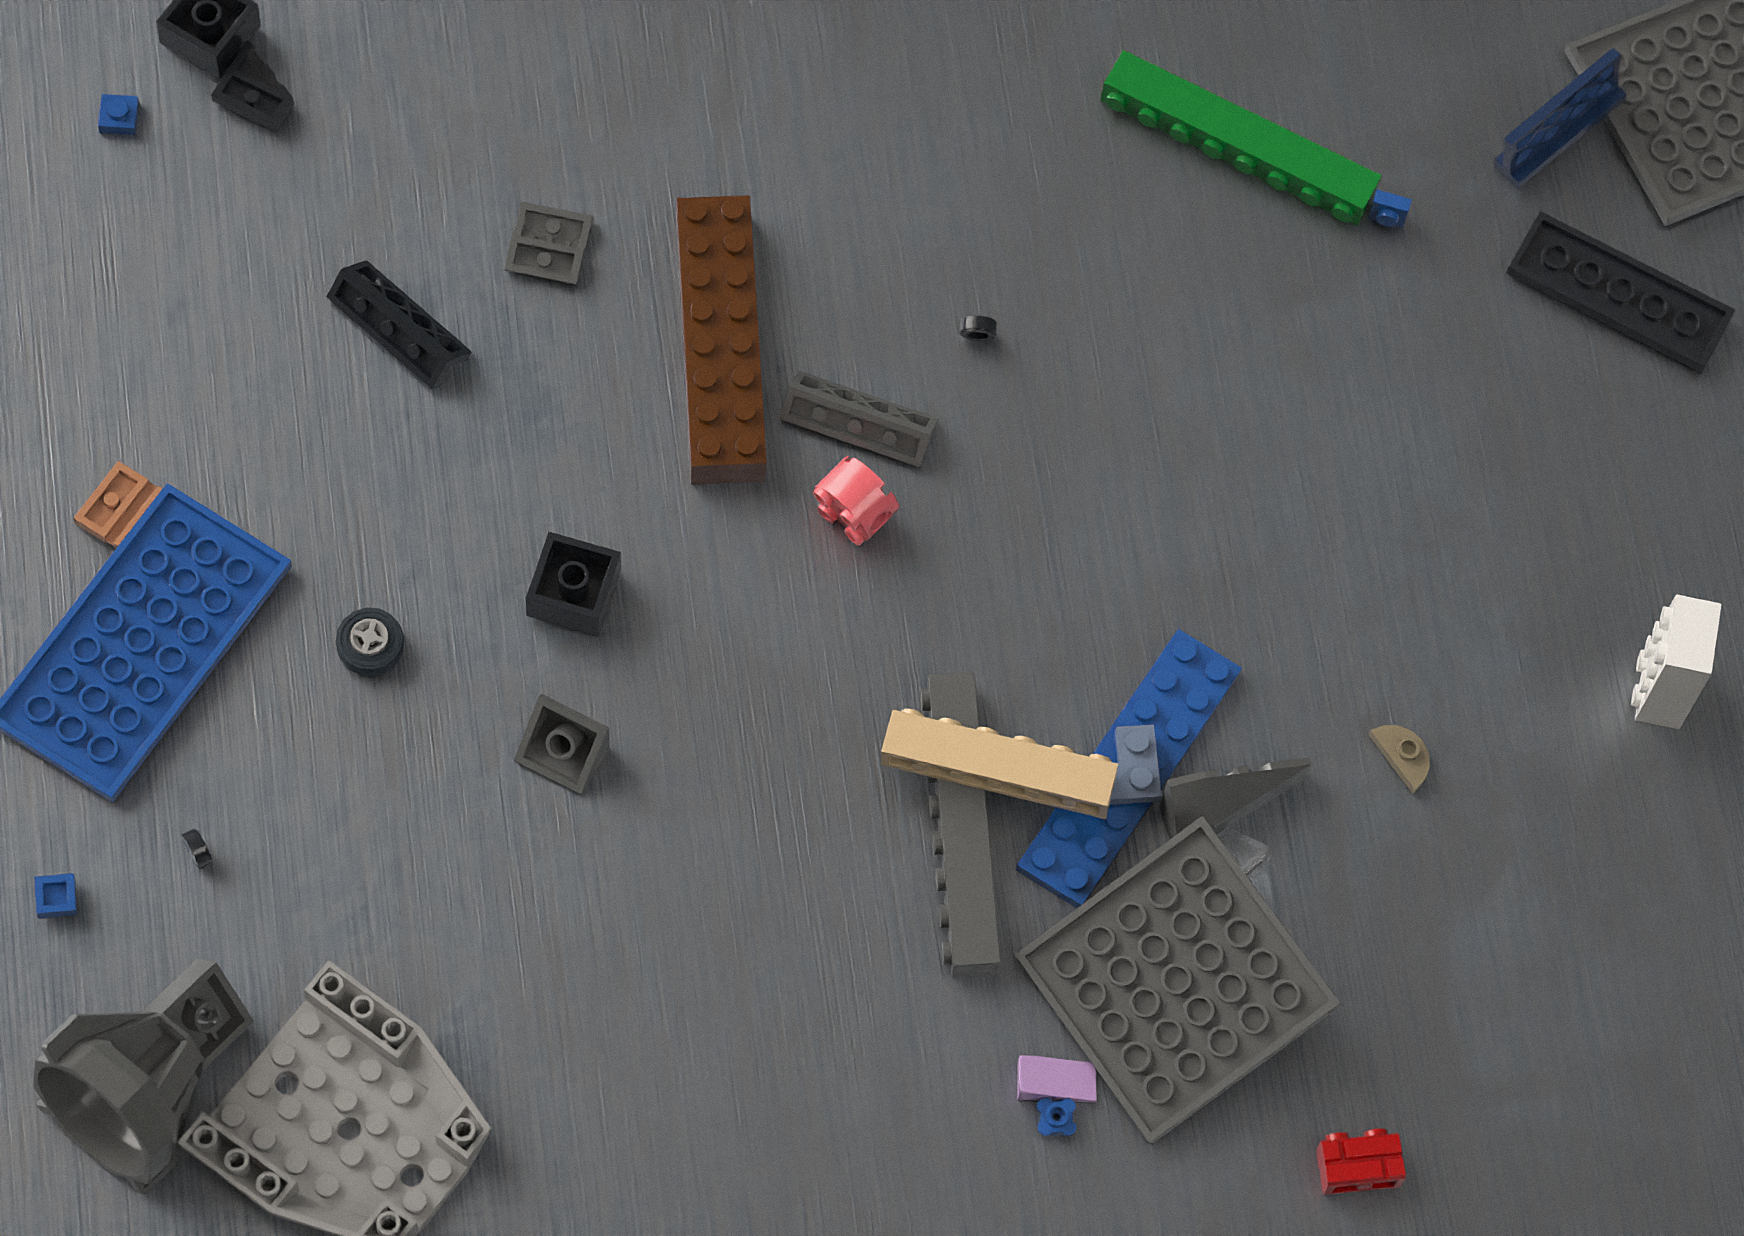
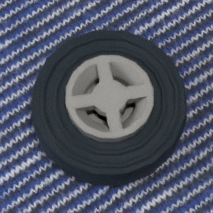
[335,608,404,676]

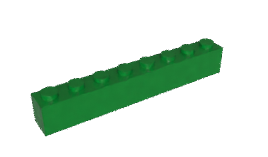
[1100,50,1382,226]

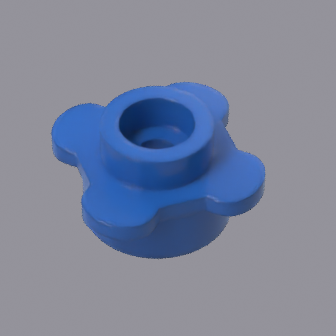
[1037,1098,1076,1136]

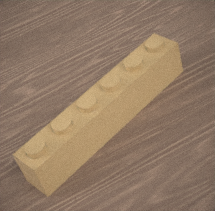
[881,709,1118,819]

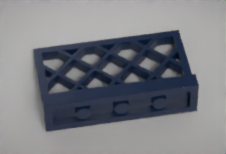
[1494,48,1626,189]

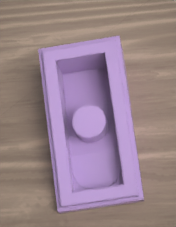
[1017,1055,1096,1103]

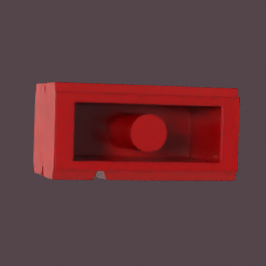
[1316,1128,1406,1195]

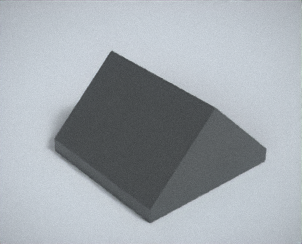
[514,694,610,794]

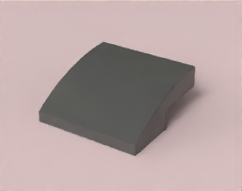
[504,201,594,285]

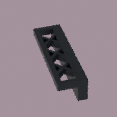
[326,260,472,389]

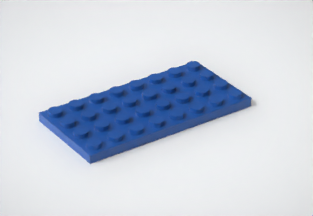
[0,483,292,803]

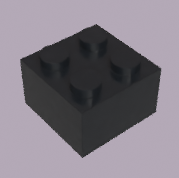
[156,0,261,78]
[525,531,621,637]

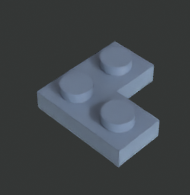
[1110,725,1162,805]

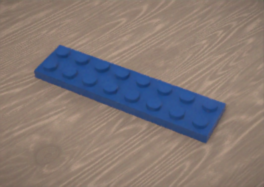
[1016,629,1242,908]

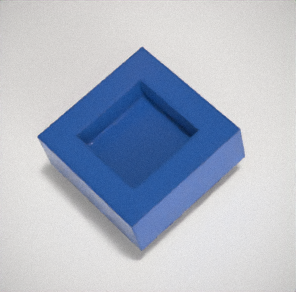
[98,94,139,135]
[1368,190,1412,228]
[34,873,77,919]

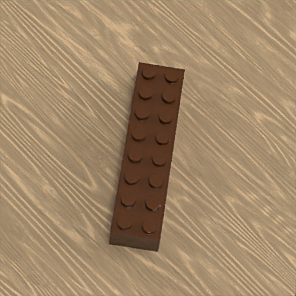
[676,195,767,485]

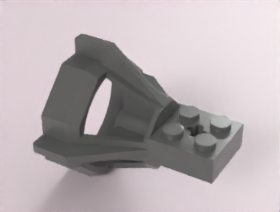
[33,958,254,1194]

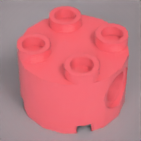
[812,456,899,546]

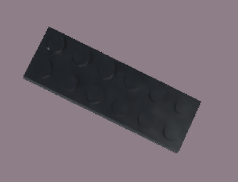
[1506,211,1736,373]

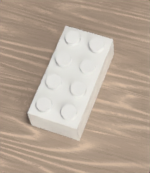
[1631,594,1721,729]

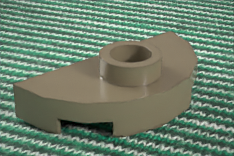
[1368,725,1430,794]

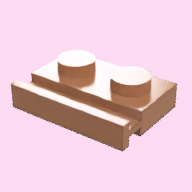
[73,461,163,549]

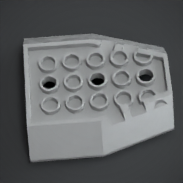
[178,960,491,1236]

